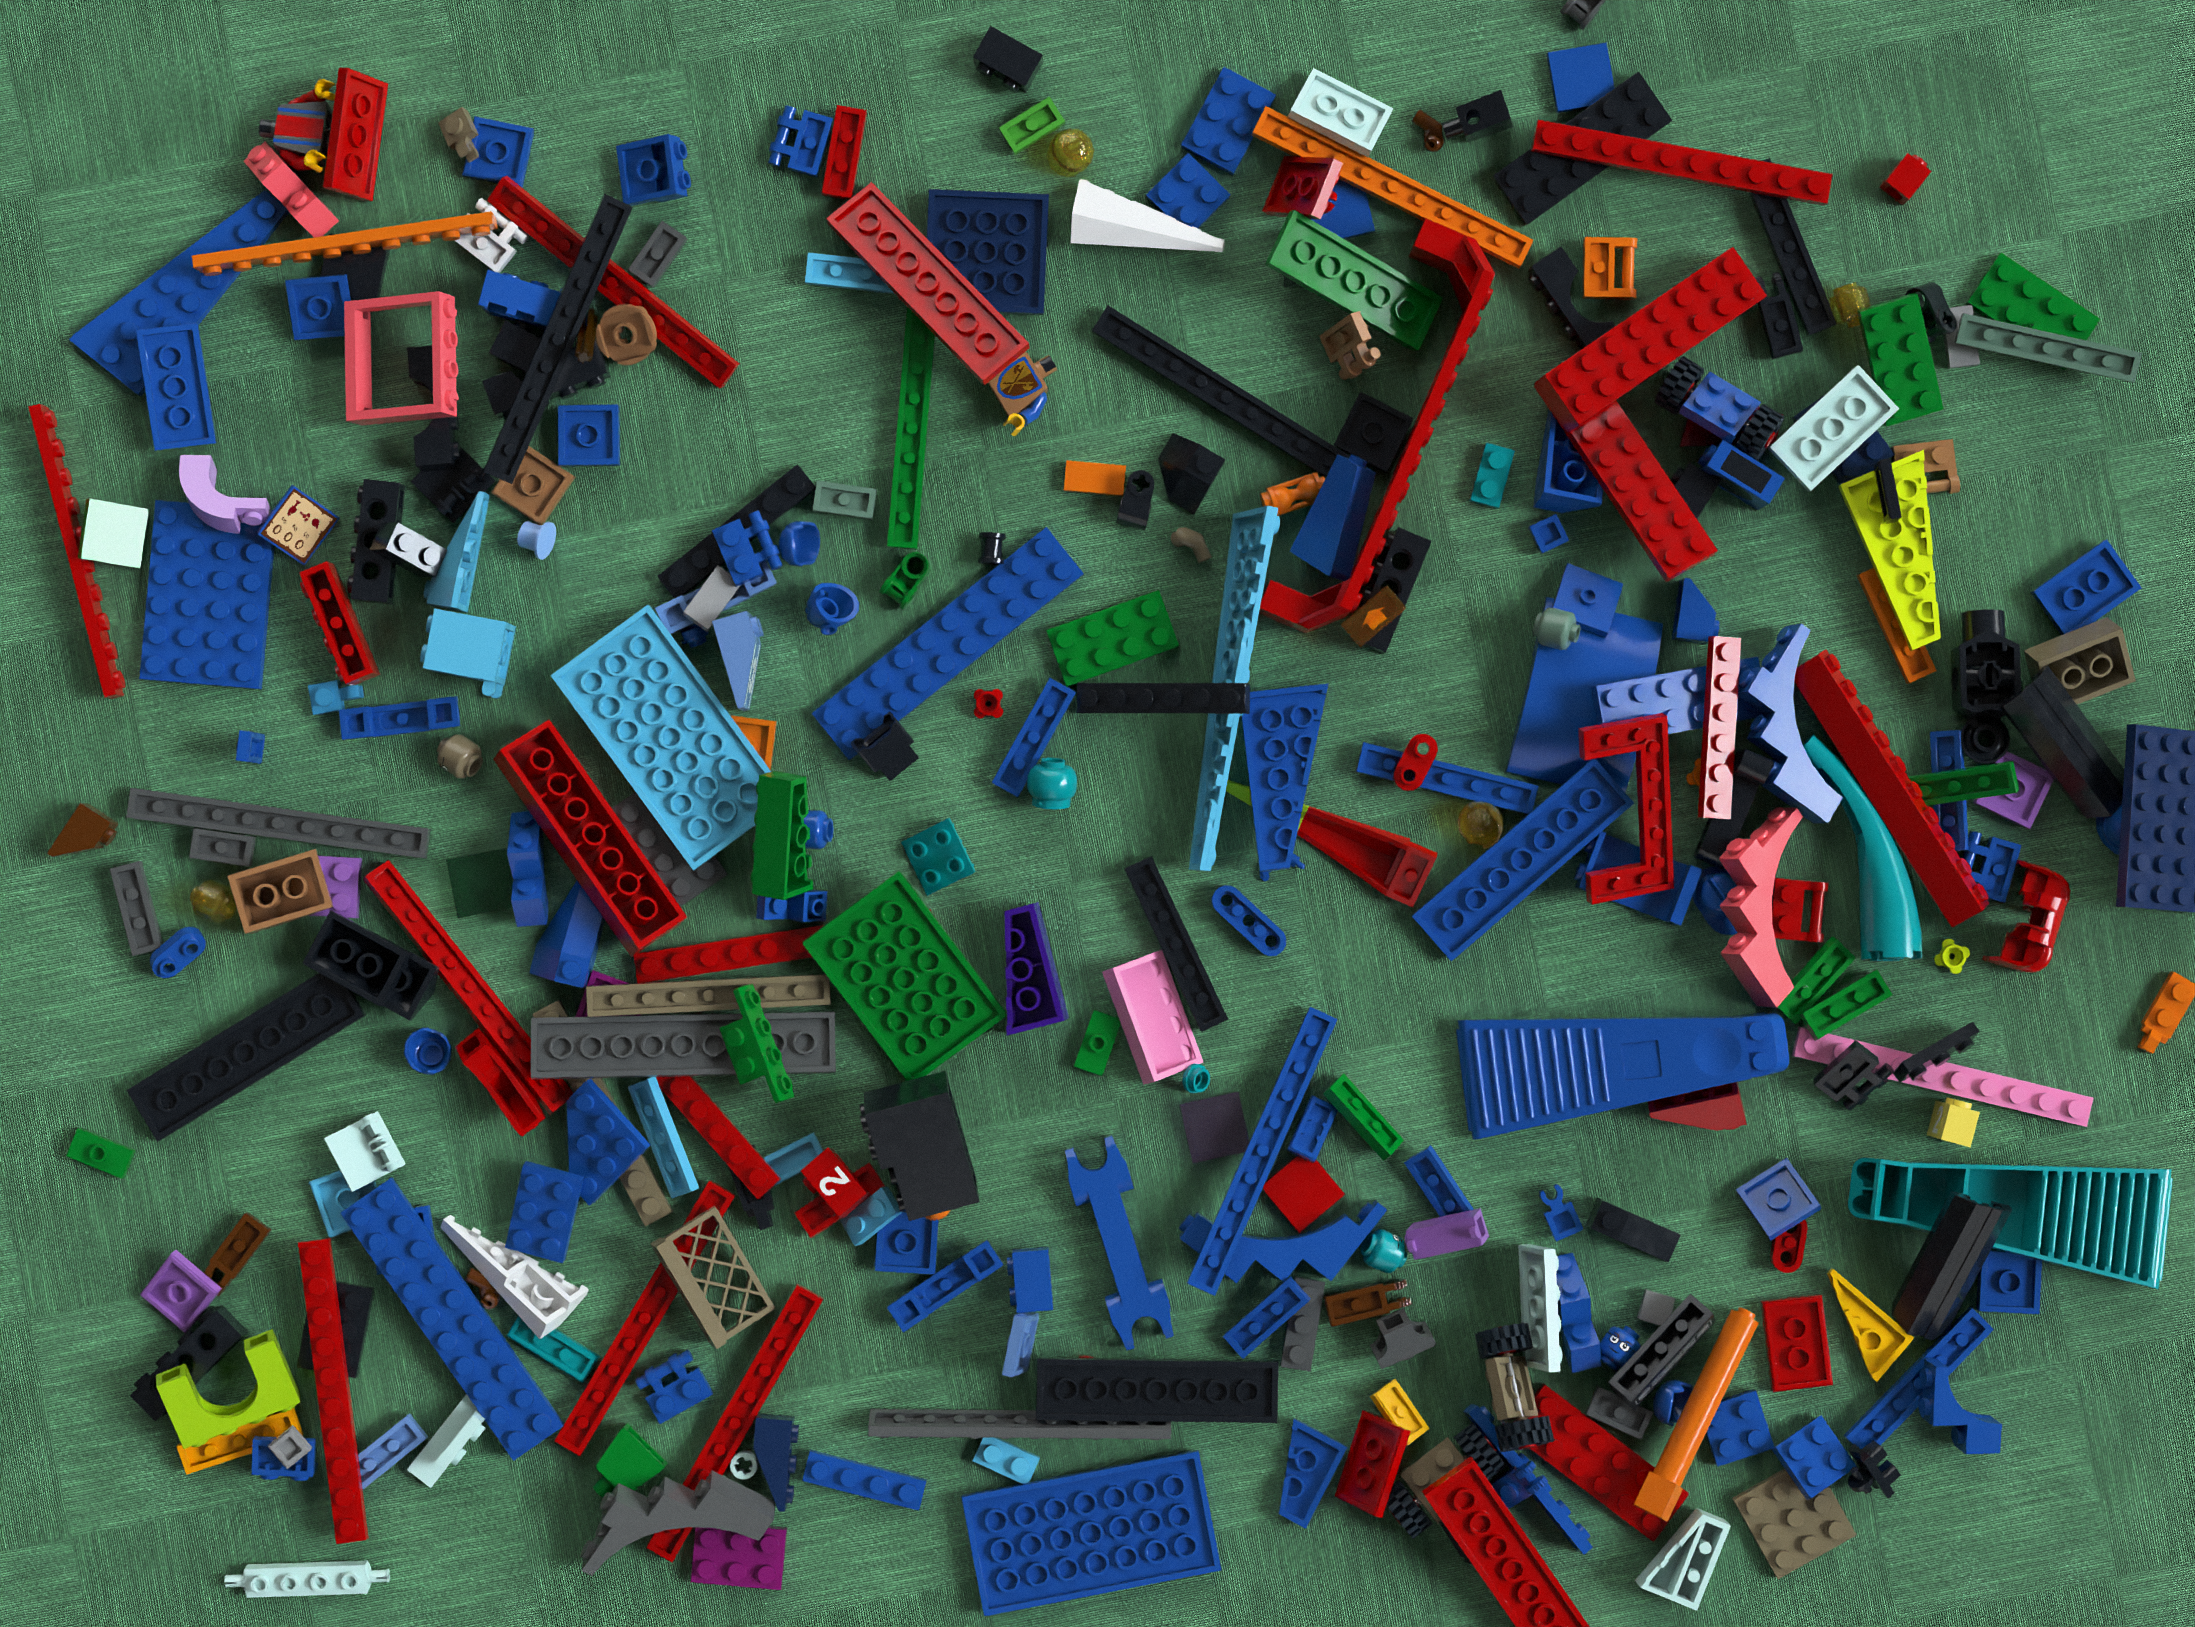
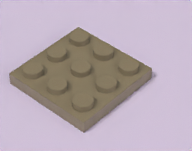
[1732,1468,1856,1579]

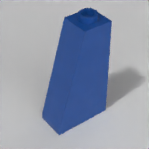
[1289,454,1376,581]

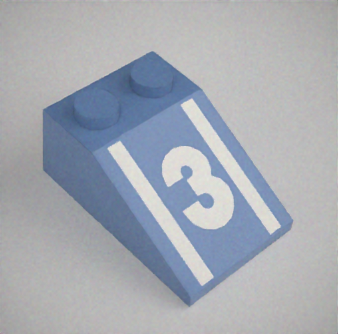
[712,611,764,712]

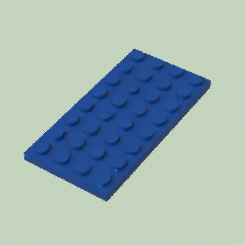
[961,1450,1222,1616]

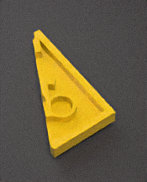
[1827,1268,1914,1382]

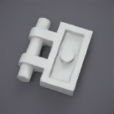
[454,198,530,273]

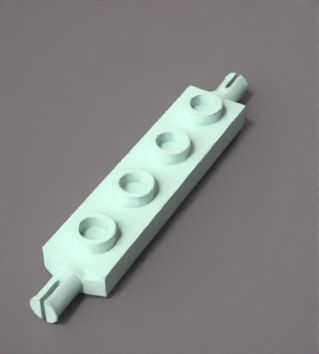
[224,1560,390,1598]

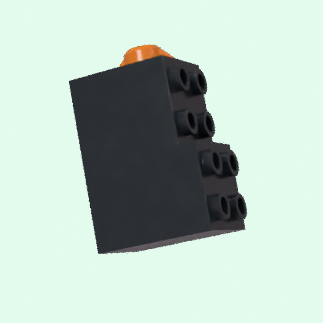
[860,1071,980,1221]

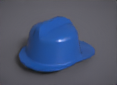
[1692,867,1738,935]

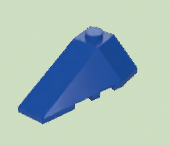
[1533,408,1603,513]
[530,880,605,988]

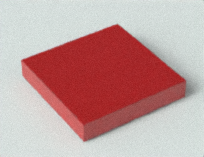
[1263,1156,1345,1233]

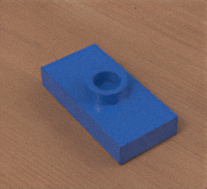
[236,730,265,764]
[1286,1095,1338,1163]

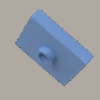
[1002,1312,1039,1377]

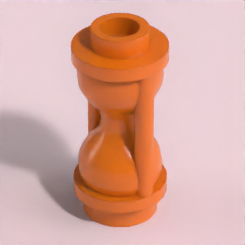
[1260,472,1325,516]

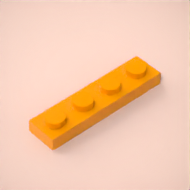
[176,1408,304,1475]

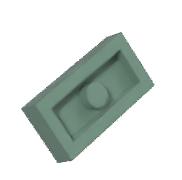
[813,481,877,520]

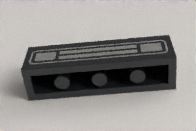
[1609,1294,1715,1410]

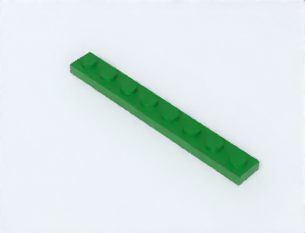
[887,308,935,550]

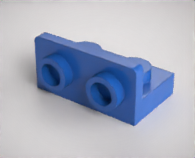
[252,1436,318,1481]

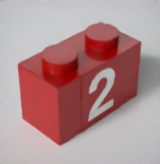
[801,1147,871,1218]

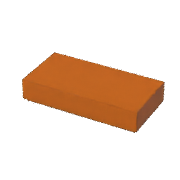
[1064,460,1126,496]

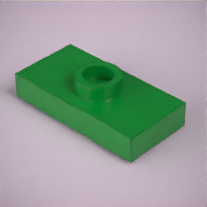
[1074,1009,1121,1076]
[66,1128,136,1179]

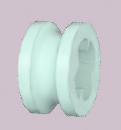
[730,1450,759,1480]

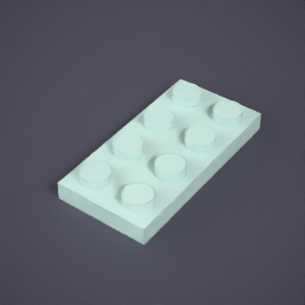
[1768,365,1899,492]
[1518,1244,1562,1372]

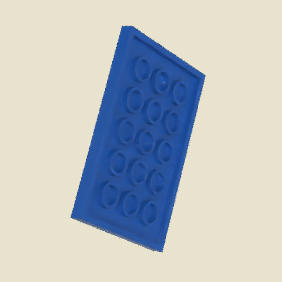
[139,500,275,690]

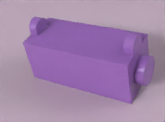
[1405,1208,1489,1260]

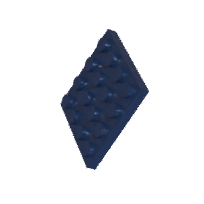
[927,189,1049,316]

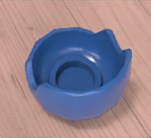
[778,521,820,567]
[404,1027,452,1075]
[1653,1380,1693,1427]

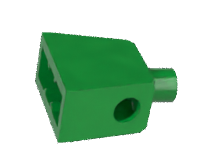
[593,1423,668,1498]

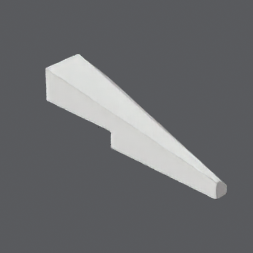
[1071,179,1225,252]
[441,1215,589,1339]

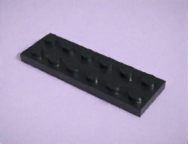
[1491,71,1672,226]

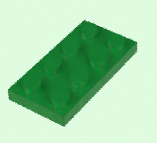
[1965,253,2100,370]
[1857,293,1944,427]
[1046,590,1179,687]

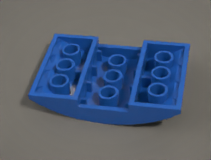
[1506,597,1663,792]

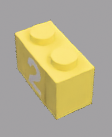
[1927,1097,1980,1148]

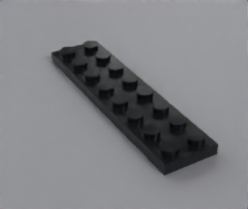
[126,973,366,1142]
[1035,1358,1279,1423]

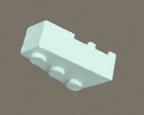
[1635,1508,1731,1610]

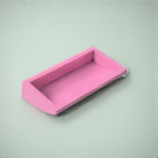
[1102,950,1203,1085]

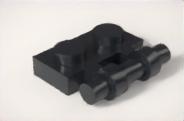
[1814,1040,1894,1111]

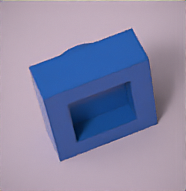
[1528,514,1569,554]

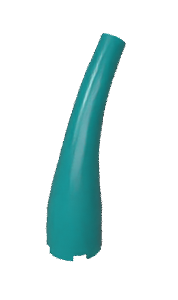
[1803,734,1923,961]

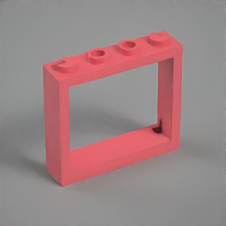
[344,291,459,426]

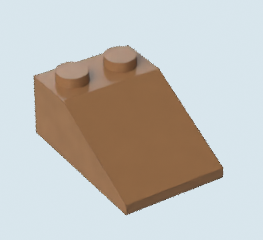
[227,849,333,934]

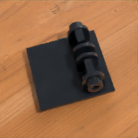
[411,441,495,524]

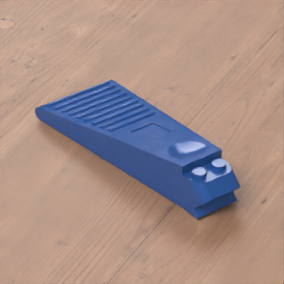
[1456,1012,1789,1140]

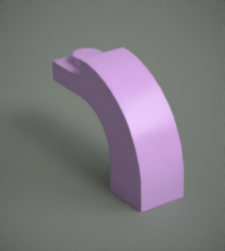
[179,455,272,534]

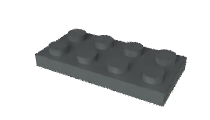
[612,792,729,907]

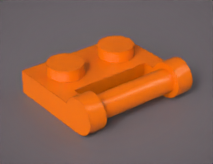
[1582,237,1637,300]

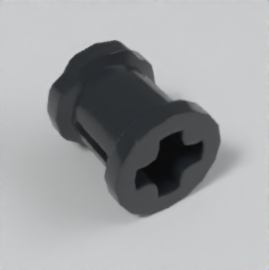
[978,532,1006,565]

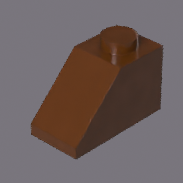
[47,803,119,857]

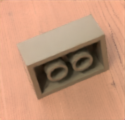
[2023,617,2136,705]

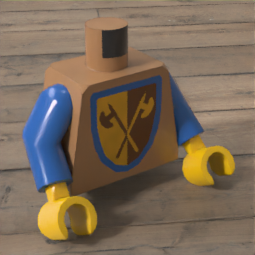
[988,352,1057,436]

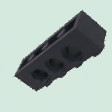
[347,479,406,605]
[1348,527,1432,654]
[130,1306,249,1421]

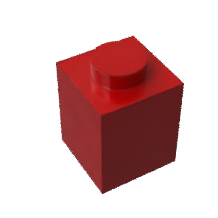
[1879,153,1932,205]

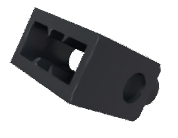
[1442,90,1513,142]

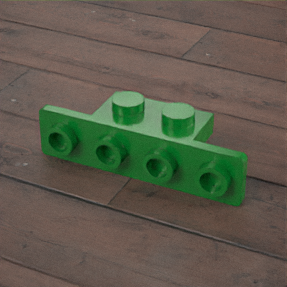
[719,984,794,1103]

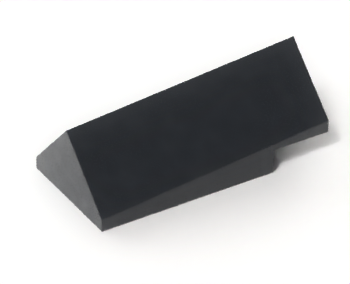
[302,910,439,1021]

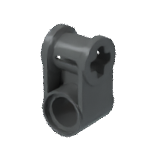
[1560,0,1606,31]

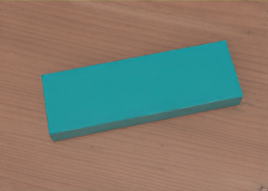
[506,1316,600,1383]

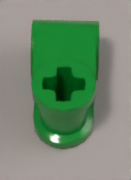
[878,552,931,610]

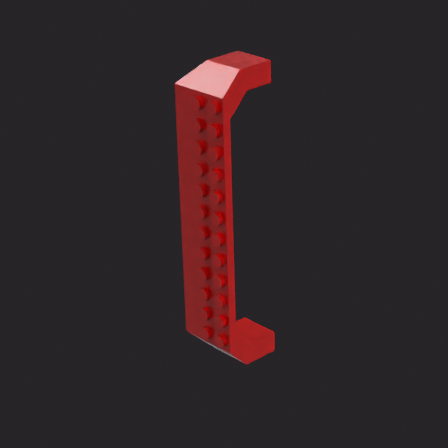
[1259,218,1495,633]

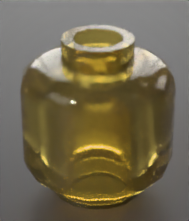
[1828,282,1872,329]
[190,880,237,923]

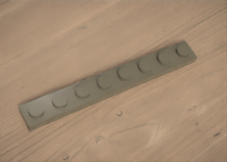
[586,974,830,1017]
[532,1000,673,1226]

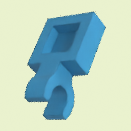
[308,680,364,715]

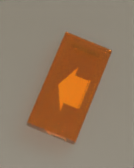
[1341,585,1406,648]

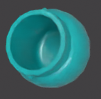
[1027,757,1077,809]

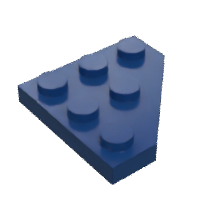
[567,1079,651,1206]

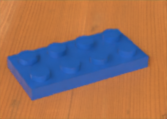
[136,323,217,451]

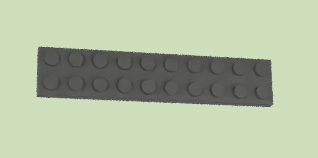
[531,1012,836,1080]

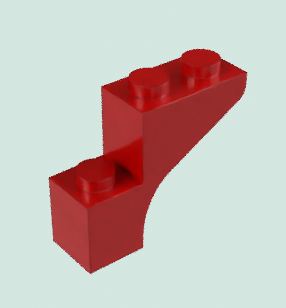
[455,1028,546,1137]

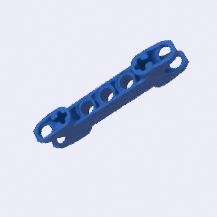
[1065,1135,1174,1351]

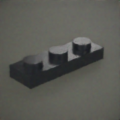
[1893,1022,1980,1083]

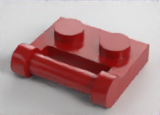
[1772,878,1829,943]

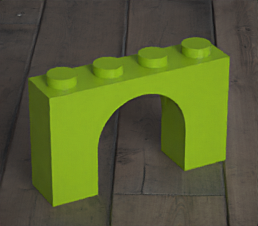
[156,1329,300,1449]

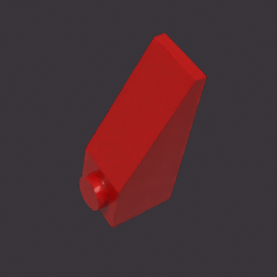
[1648,1082,1747,1131]

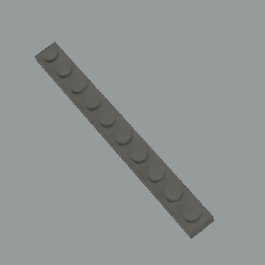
[126,788,431,859]
[868,1409,1171,1440]

